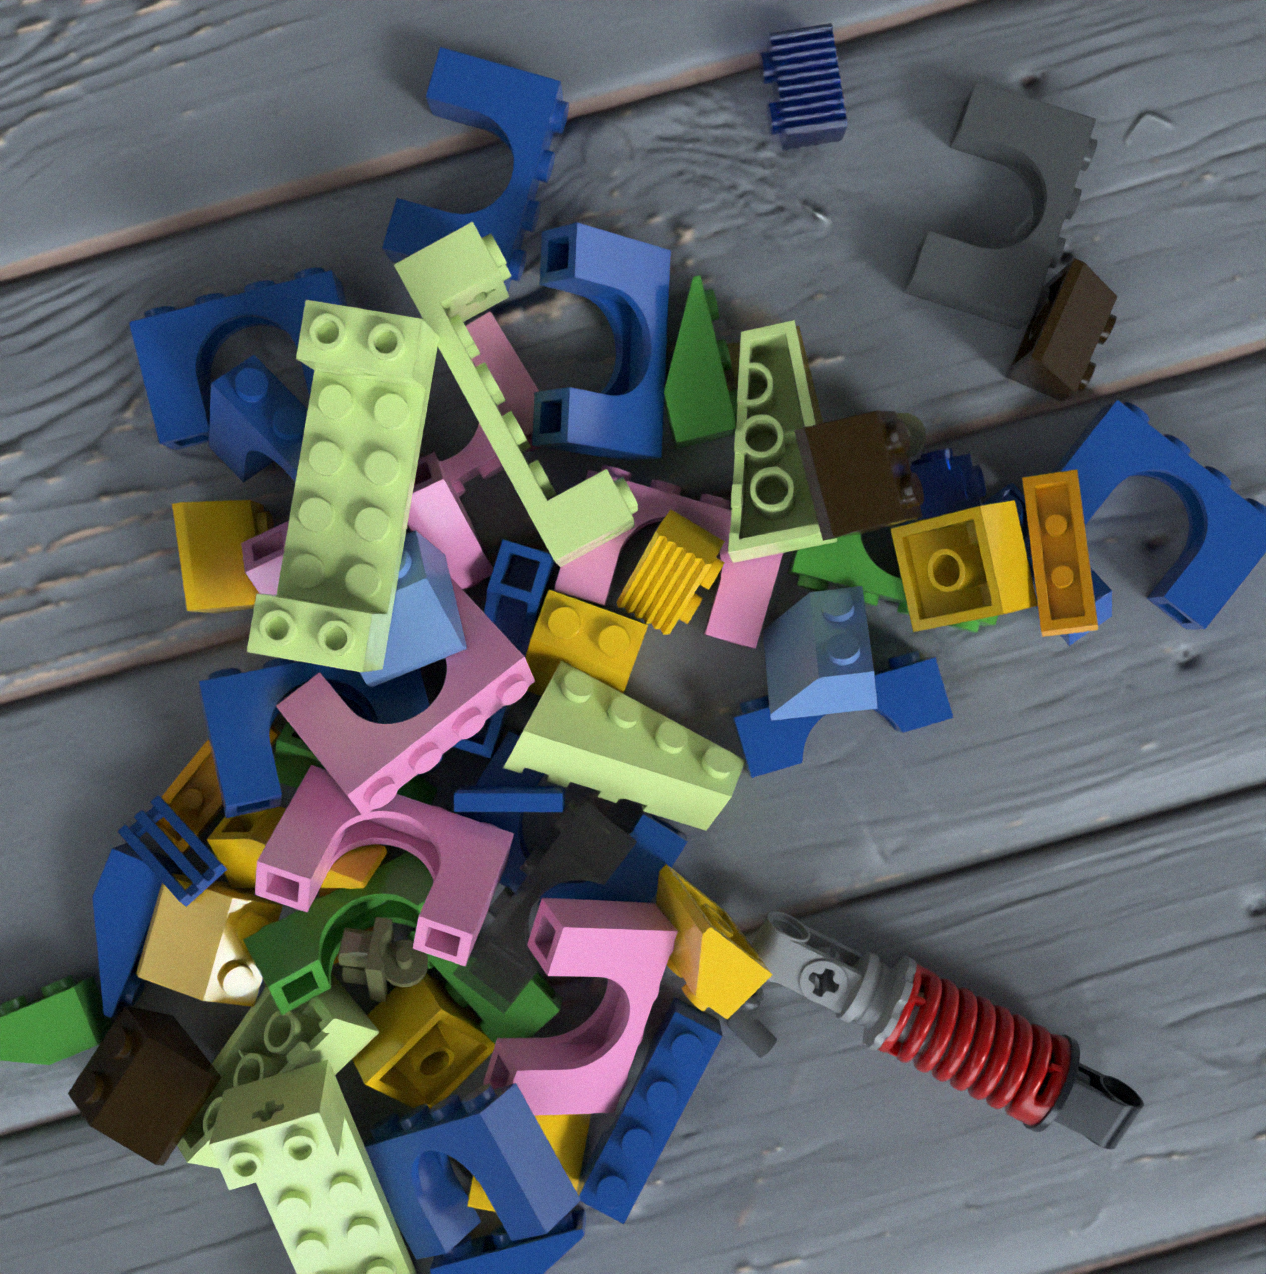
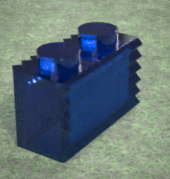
[759,23,848,150]

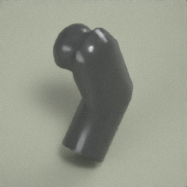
[726,987,777,1058]

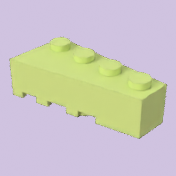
[728,320,837,563]
[503,660,746,831]
[177,972,380,1169]

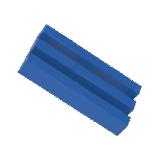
[454,786,566,812]
[117,795,227,907]

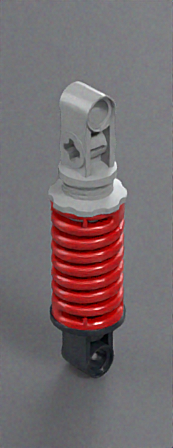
[751,911,1144,1149]

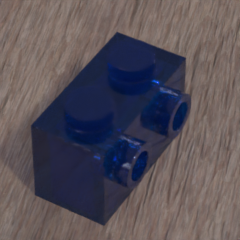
[899,448,986,526]

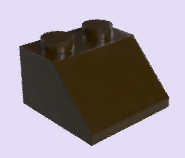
[1005,258,1118,401]
[794,411,924,541]
[68,1006,222,1166]

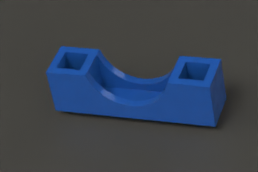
[453,539,556,758]
[731,650,954,778]
[578,997,723,1224]

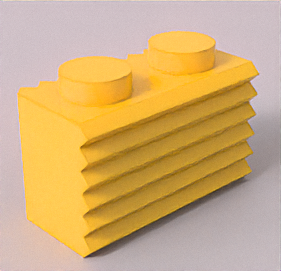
[616,509,725,635]

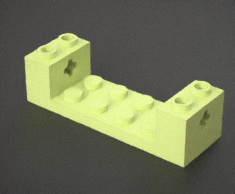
[394,222,639,567]
[247,300,439,672]
[209,1059,417,1274]

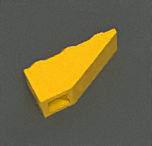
[207,806,387,889]

